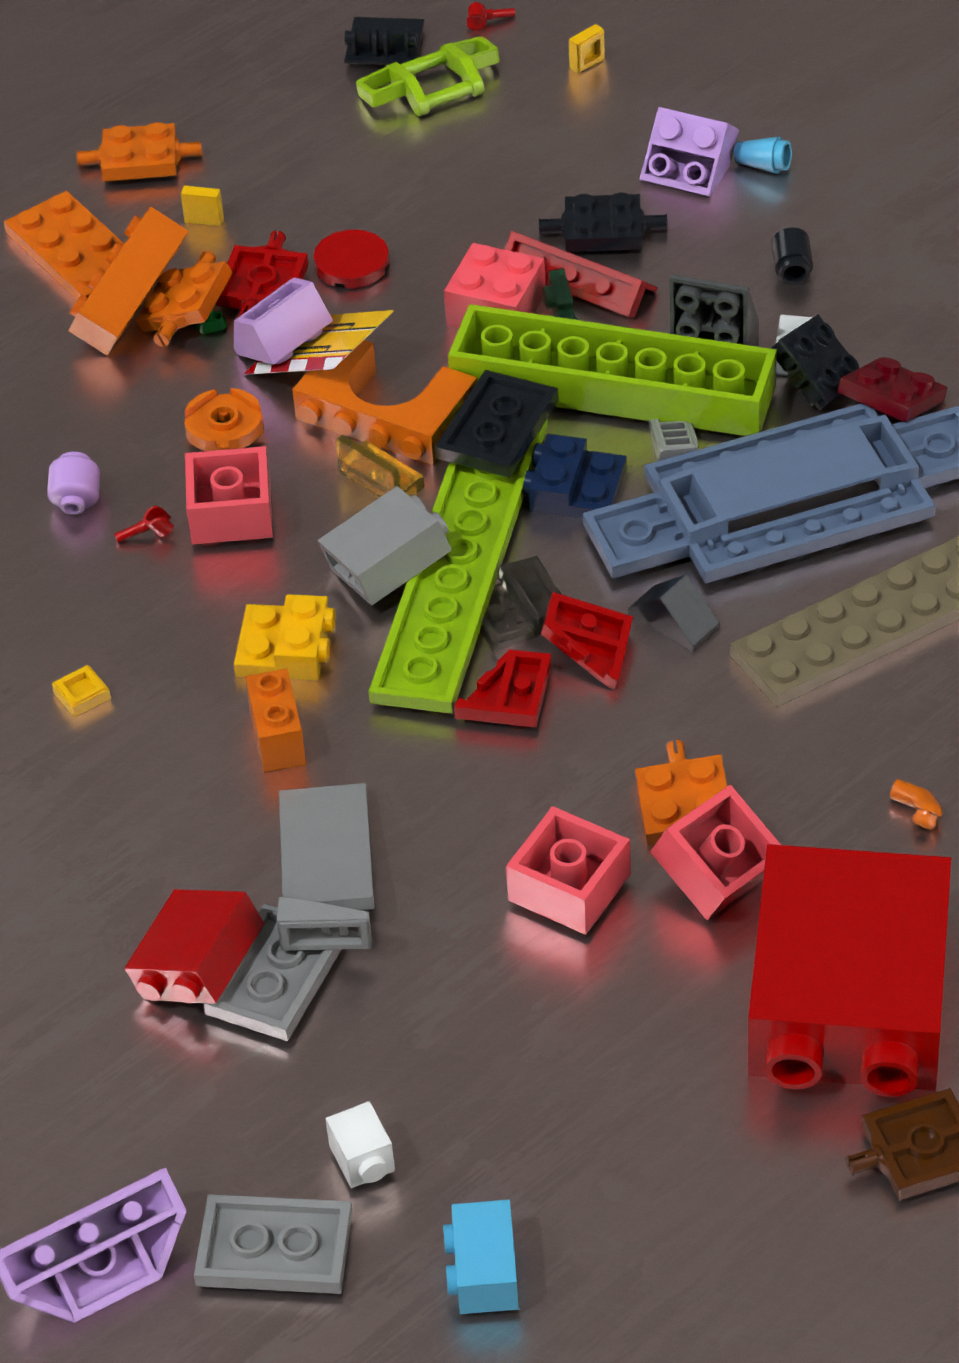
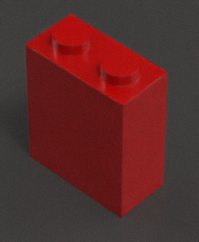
[124,889,265,1004]

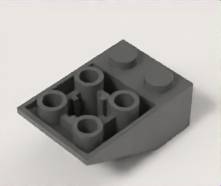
[669,274,759,347]

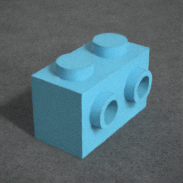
[443,1200,519,1314]

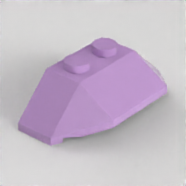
[0,1167,187,1323]

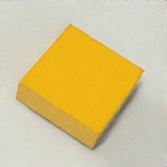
[569,24,605,73]
[181,185,224,226]
[52,665,111,718]

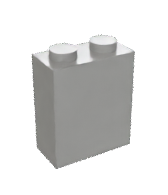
[317,486,452,606]

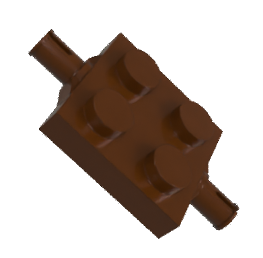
[845,1088,959,1200]

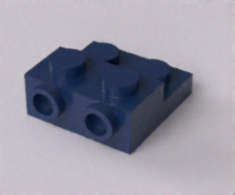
[523,434,627,519]

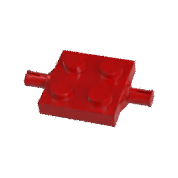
[215,230,309,319]

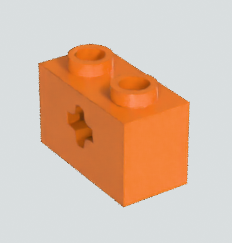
[245,668,306,773]

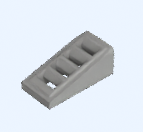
[648,419,699,461]
[277,897,372,951]

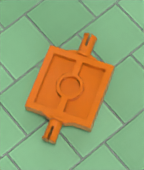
[76,122,202,182]
[136,251,233,347]
[635,740,727,846]

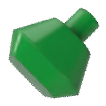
[196,309,227,335]

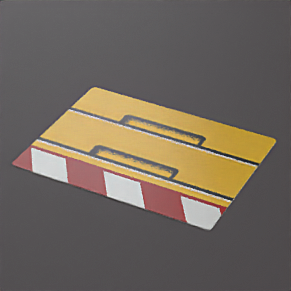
[244,310,394,374]

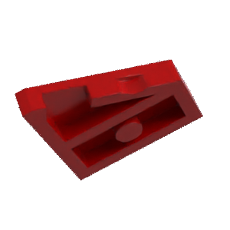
[541,592,633,689]
[454,649,552,728]

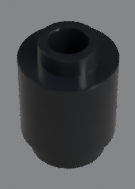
[771,227,813,285]

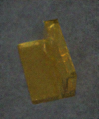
[336,435,424,498]

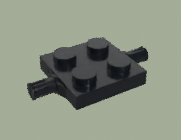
[539,192,668,252]

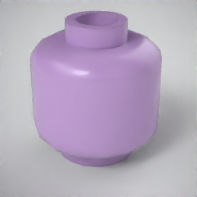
[47,452,100,515]

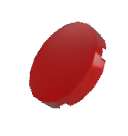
[313,229,390,289]

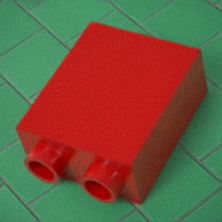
[748,844,952,1097]

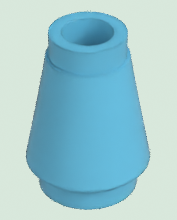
[734,136,792,174]

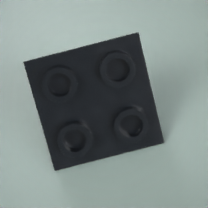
[344,17,424,65]
[771,314,859,411]

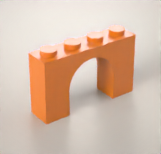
[292,340,478,466]

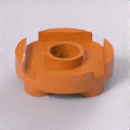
[184,388,264,451]

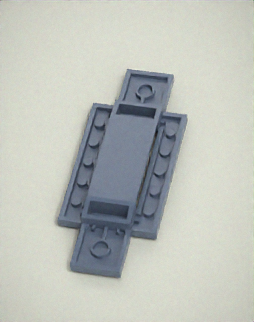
[583,403,959,584]

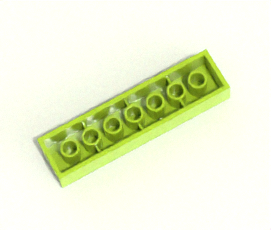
[448,304,777,436]

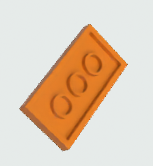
[4,190,124,300]

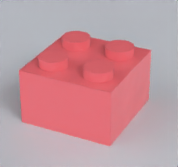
[444,243,546,329]
[185,446,273,545]
[650,784,781,920]
[506,806,631,935]

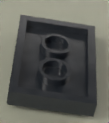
[435,370,559,478]

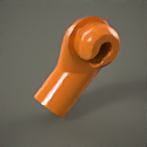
[890,779,943,830]

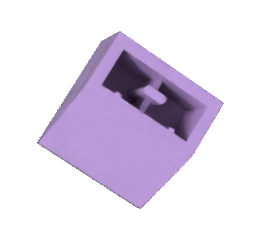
[639,107,739,197]
[234,277,333,365]

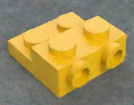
[234,594,336,680]

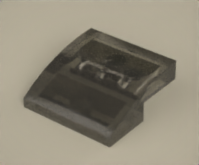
[480,556,562,653]

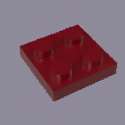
[838,357,948,422]

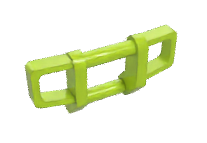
[356,37,500,117]

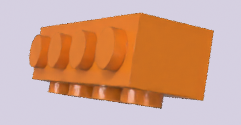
[68,206,189,356]

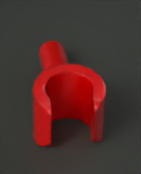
[467,2,515,31]
[114,506,174,543]

